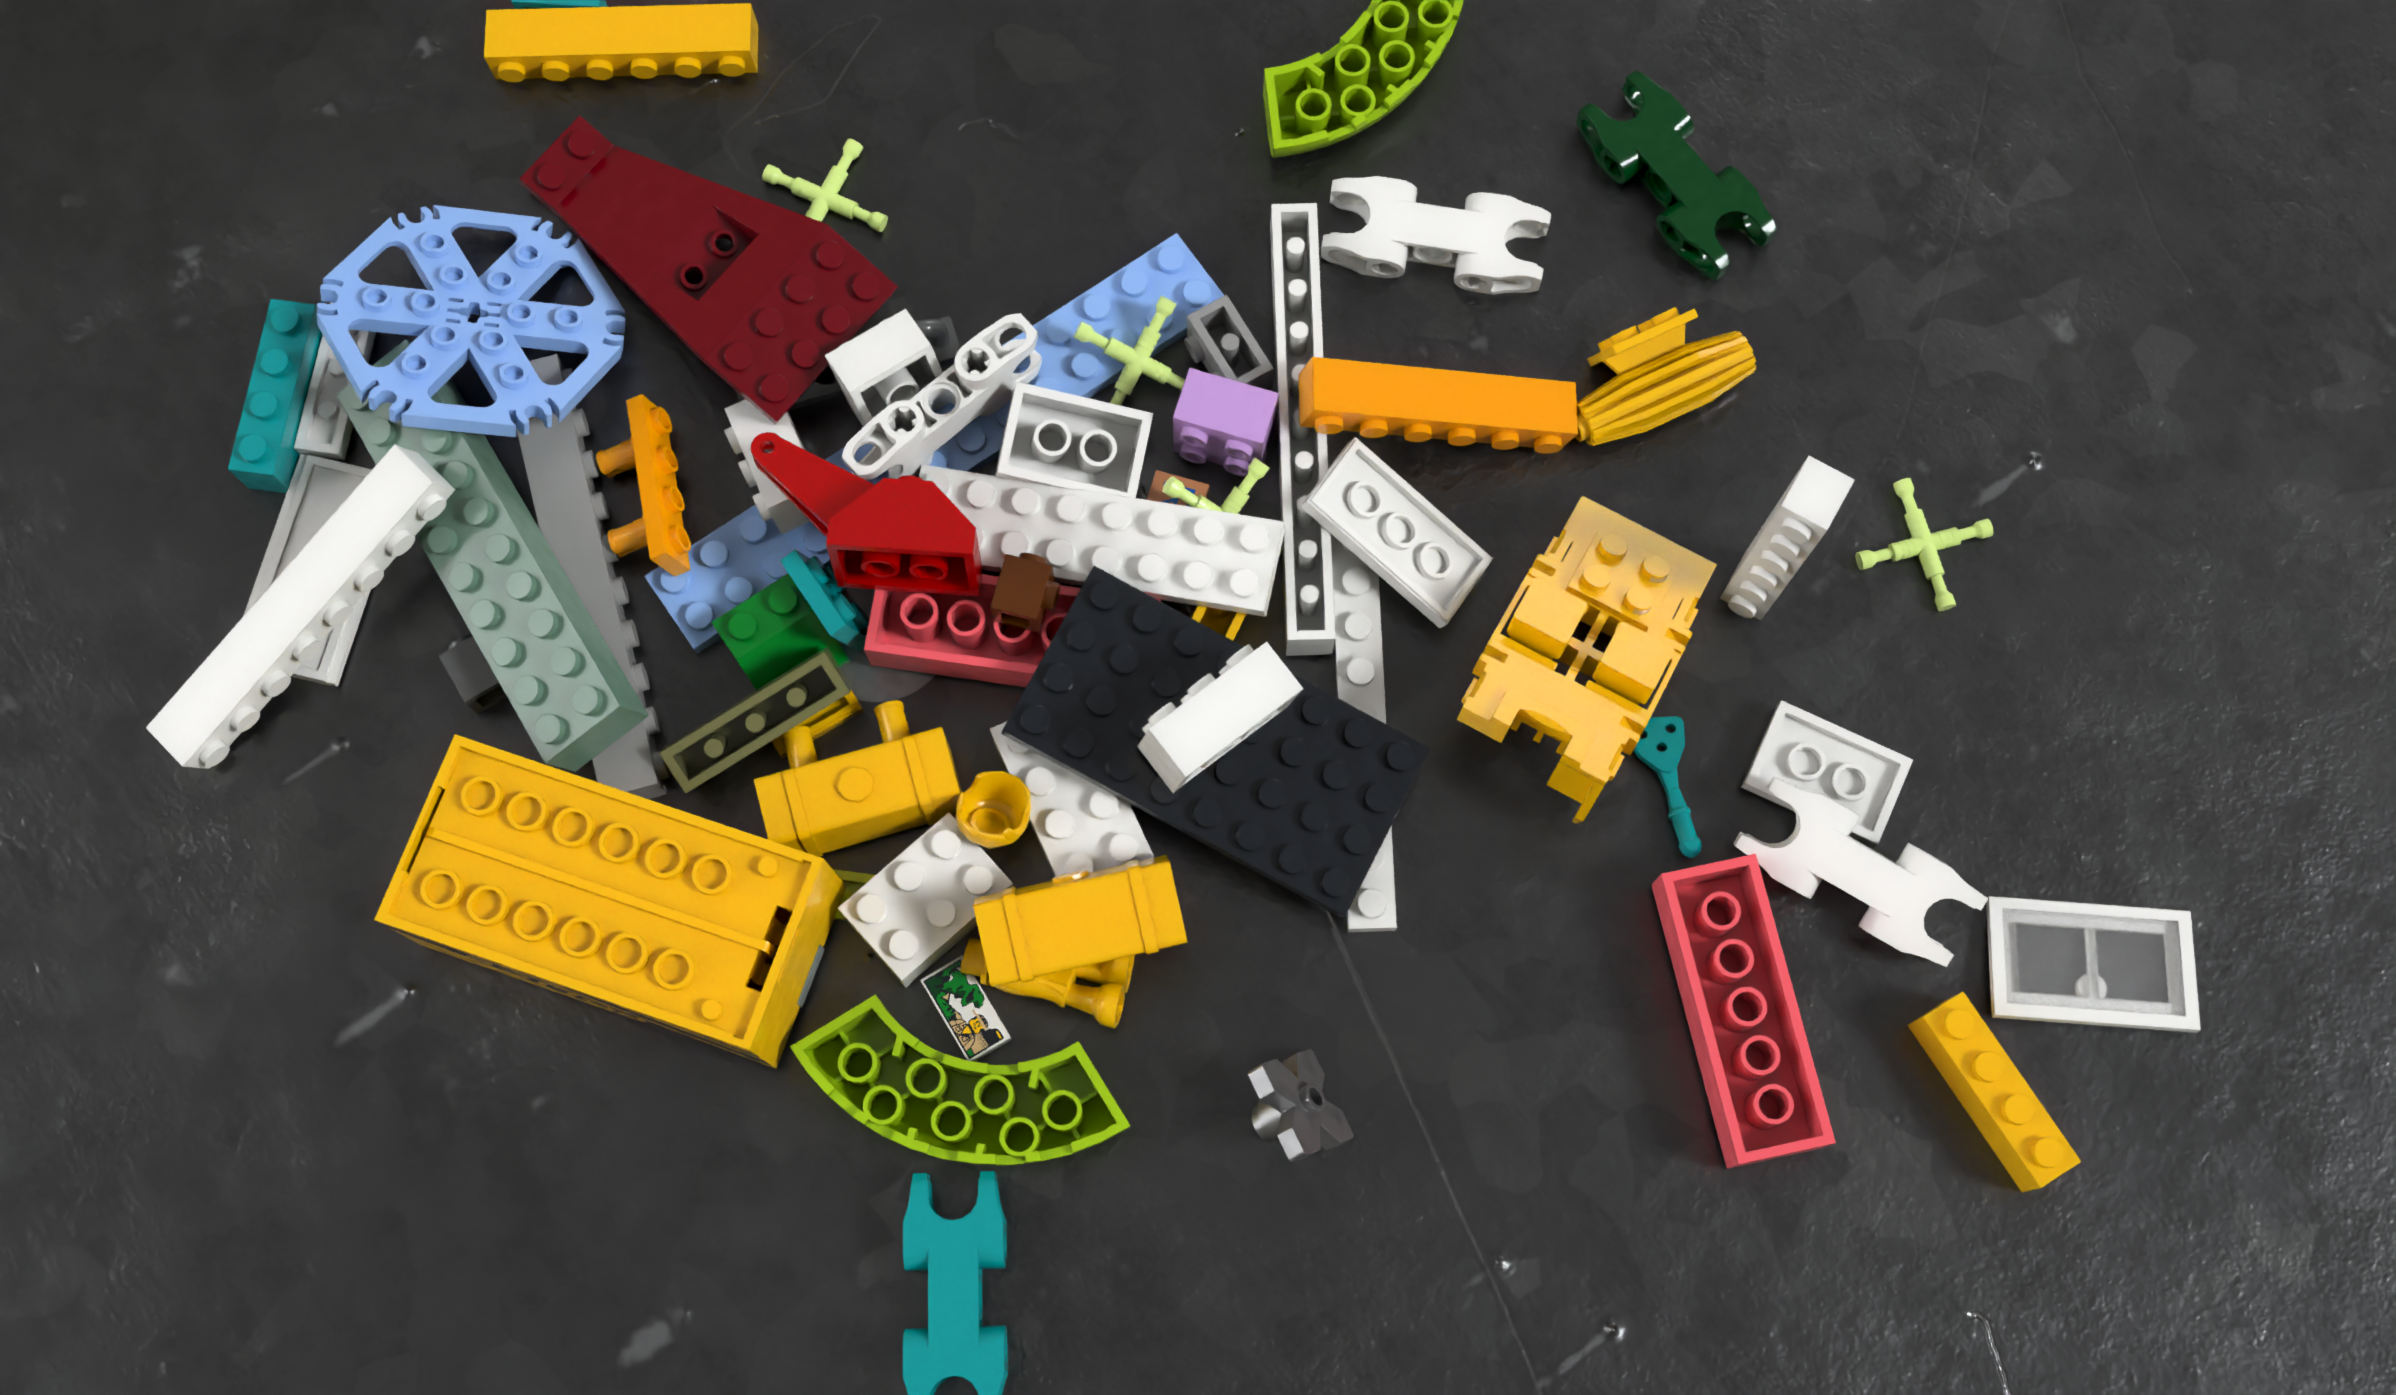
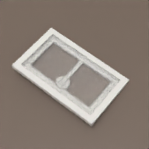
[1986,896,2201,1033]

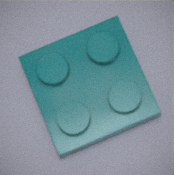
[780,550,869,652]

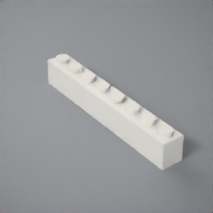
[146,444,455,769]

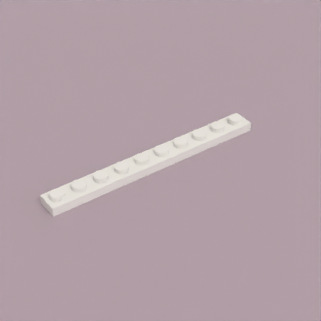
[1331,534,1397,932]

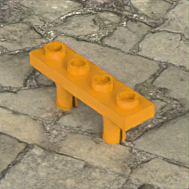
[596,394,691,577]

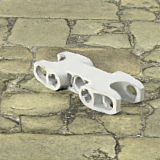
[1320,176,1551,295]
[842,313,1042,480]
[1733,776,1988,967]

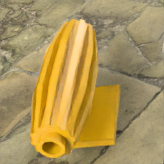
[1575,307,1756,446]

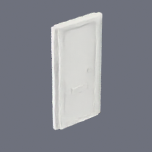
[243,454,372,687]

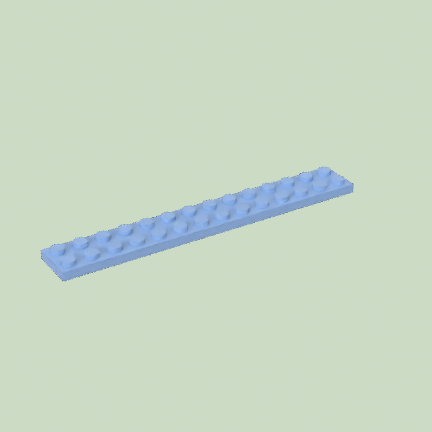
[644,233,1224,654]

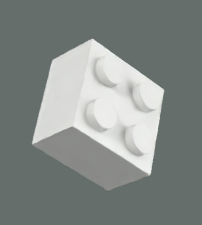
[825,309,949,427]

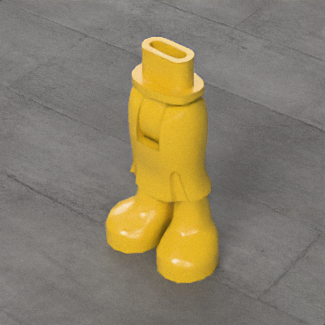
[960,937,1135,1029]

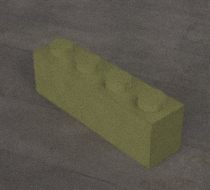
[659,647,852,794]

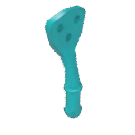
[1633,716,1702,858]

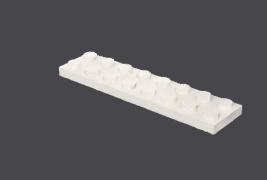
[919,464,1285,617]

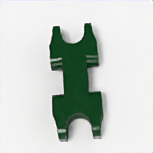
[1576,70,1777,281]

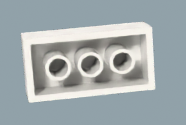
[990,721,1154,877]

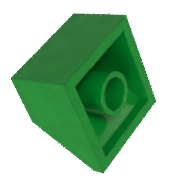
[711,574,850,690]

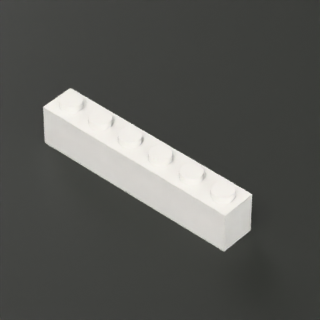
[1720,456,1855,620]

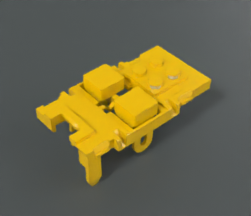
[1457,496,1717,824]

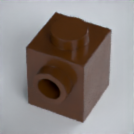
[990,553,1060,633]

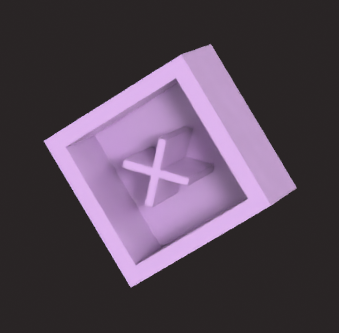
[1173,368,1279,476]

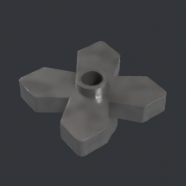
[1248,1049,1354,1163]

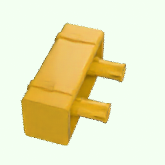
[754,700,962,857]
[973,855,1188,987]

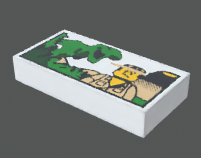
[920,955,1012,1062]

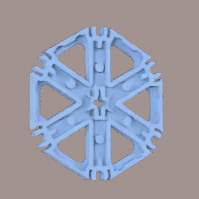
[317,205,626,437]

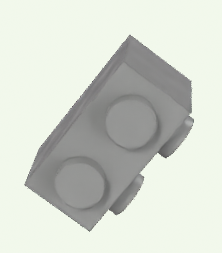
[1184,294,1274,390]

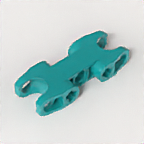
[903,1171,1008,1395]

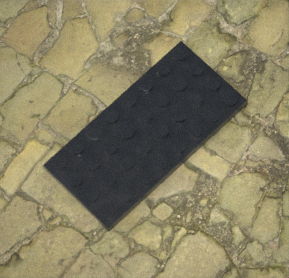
[1001,566,1430,918]

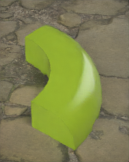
[1263,0,1464,158]
[790,994,1131,1165]

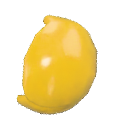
[956,771,1031,849]

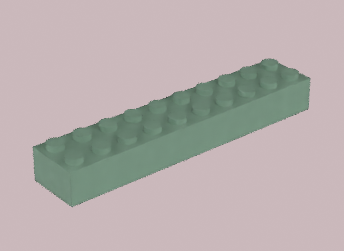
[337,339,649,772]

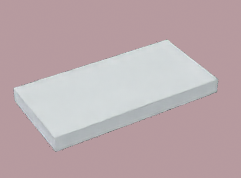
[1300,437,1493,628]

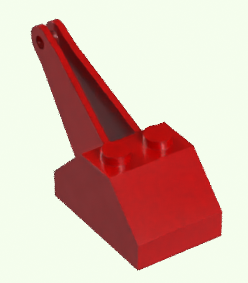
[751,432,983,596]

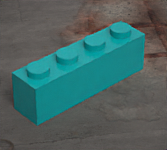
[228,299,322,493]

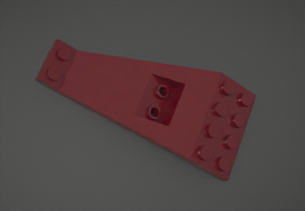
[519,115,898,425]

